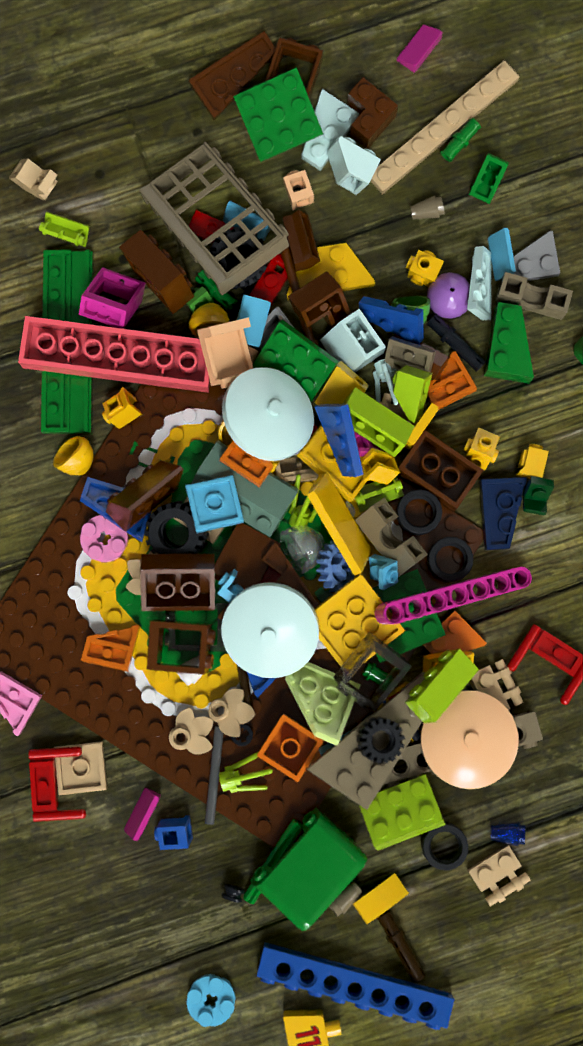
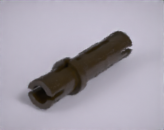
[377,910,426,983]

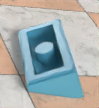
[223,201,270,241]
[488,228,516,281]
[237,295,271,347]

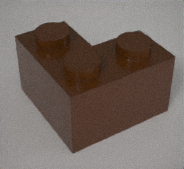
[347,77,398,149]
[288,271,351,328]

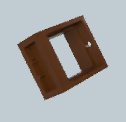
[265,38,323,98]
[146,619,215,675]

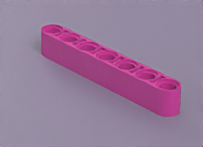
[375,567,532,625]

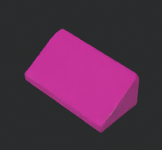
[397,24,443,73]
[124,788,161,841]

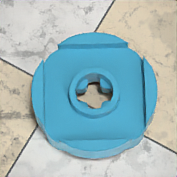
[187,974,236,1027]

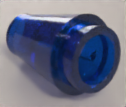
[491,822,526,847]

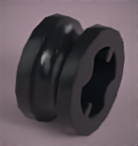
[232,724,253,746]
[221,884,245,903]

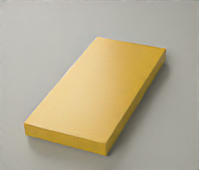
[307,472,372,575]

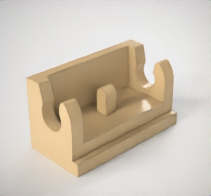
[276,457,319,484]

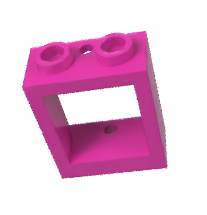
[79,267,145,329]

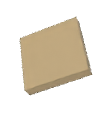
[54,741,107,795]

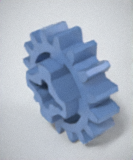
[316,541,355,592]

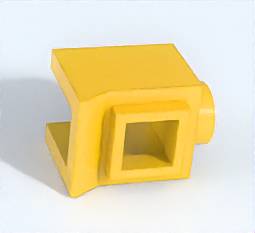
[102,387,142,429]
[515,444,549,479]
[360,448,400,485]

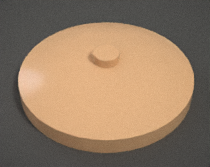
[420,690,519,789]

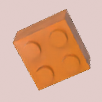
[257,713,324,782]

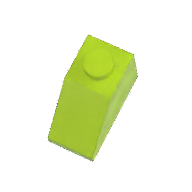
[393,365,433,423]

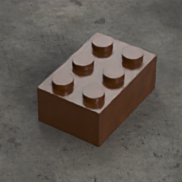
[119,230,194,314]
[399,430,484,512]
[140,554,215,611]

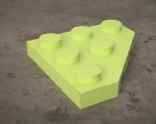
[285,662,361,746]

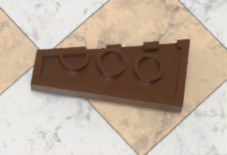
[189,31,276,121]

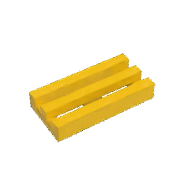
[404,403,439,450]

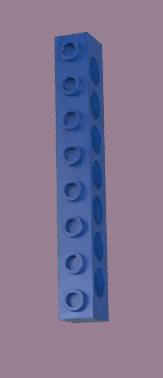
[257,942,455,1030]

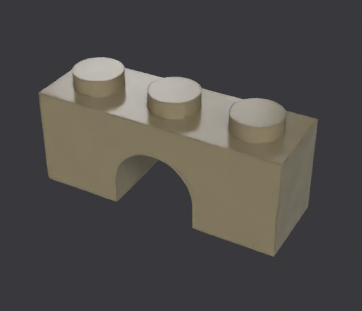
[495,272,573,320]
[355,498,428,577]

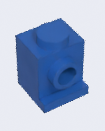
[154,815,193,850]

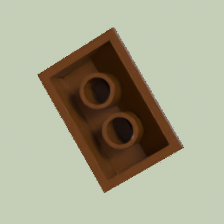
[106,460,184,532]

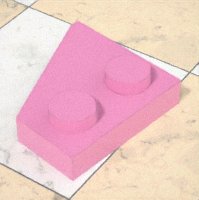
[0,672,42,736]

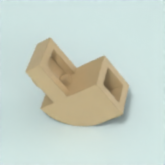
[9,158,57,200]

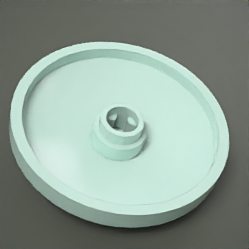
[222,367,314,461]
[221,583,319,678]

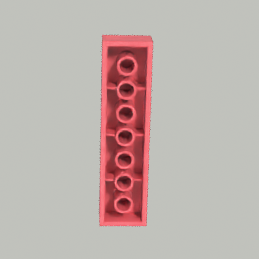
[18,316,210,393]

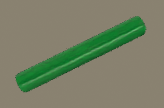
[243,819,303,904]

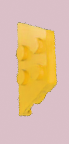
[287,243,375,300]

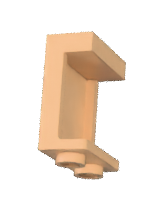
[197,317,253,389]

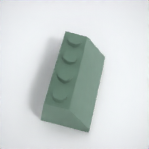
[191,440,299,537]

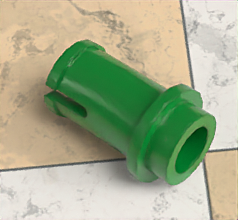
[362,662,394,689]

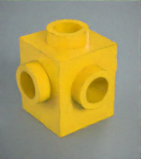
[406,250,444,287]
[463,427,500,470]

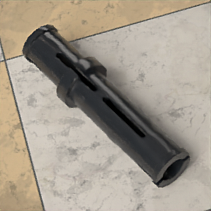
[426,314,487,372]

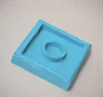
[186,475,244,533]

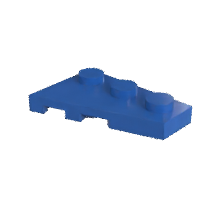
[359,296,424,345]
[314,404,363,477]
[80,477,152,542]

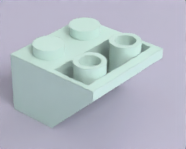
[327,136,381,195]
[320,309,386,372]

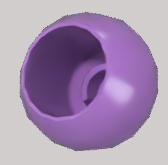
[427,272,470,319]

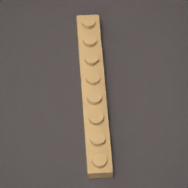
[371,60,519,194]

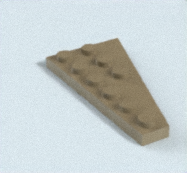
[305,672,426,810]

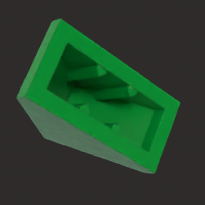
[469,153,509,204]

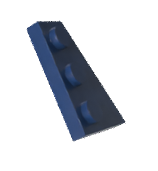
[479,477,527,550]

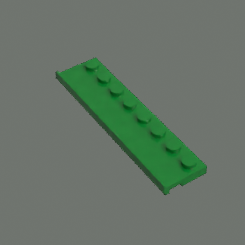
[41,250,94,434]

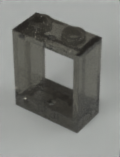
[164,603,228,652]
[334,632,412,712]

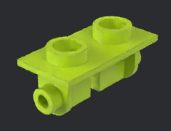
[39,211,90,247]
[355,476,404,512]

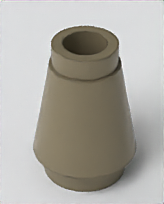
[410,195,445,220]
[329,881,362,917]

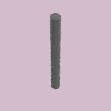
[205,726,224,825]

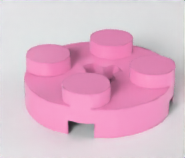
[80,515,129,563]

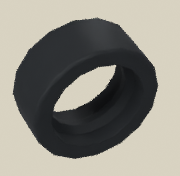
[396,489,442,536]
[427,537,473,583]
[421,822,469,871]

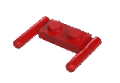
[507,624,583,705]
[29,747,86,822]

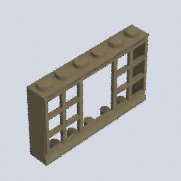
[139,142,289,295]

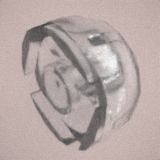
[280,525,324,574]

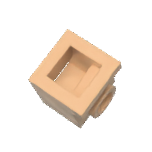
[283,170,314,210]

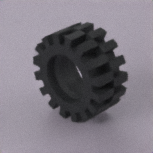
[357,717,405,764]

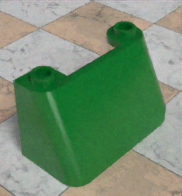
[250,808,367,931]

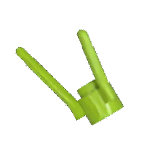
[289,474,317,530]
[219,751,273,793]

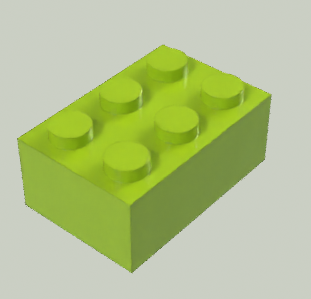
[359,774,446,851]

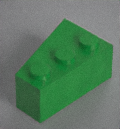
[484,302,534,384]

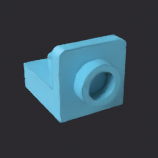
[369,554,398,590]
[217,569,244,603]

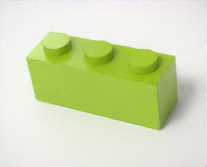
[343,387,415,457]
[405,649,479,723]

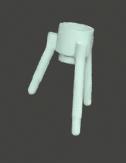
[373,359,398,405]

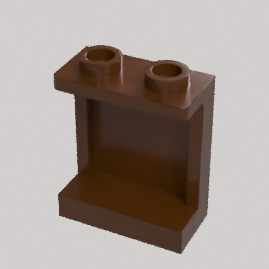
[215,523,281,589]

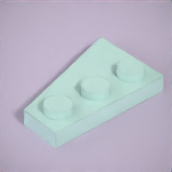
[302,89,359,171]
[467,246,491,321]

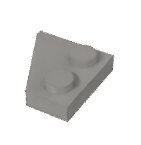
[514,231,560,281]

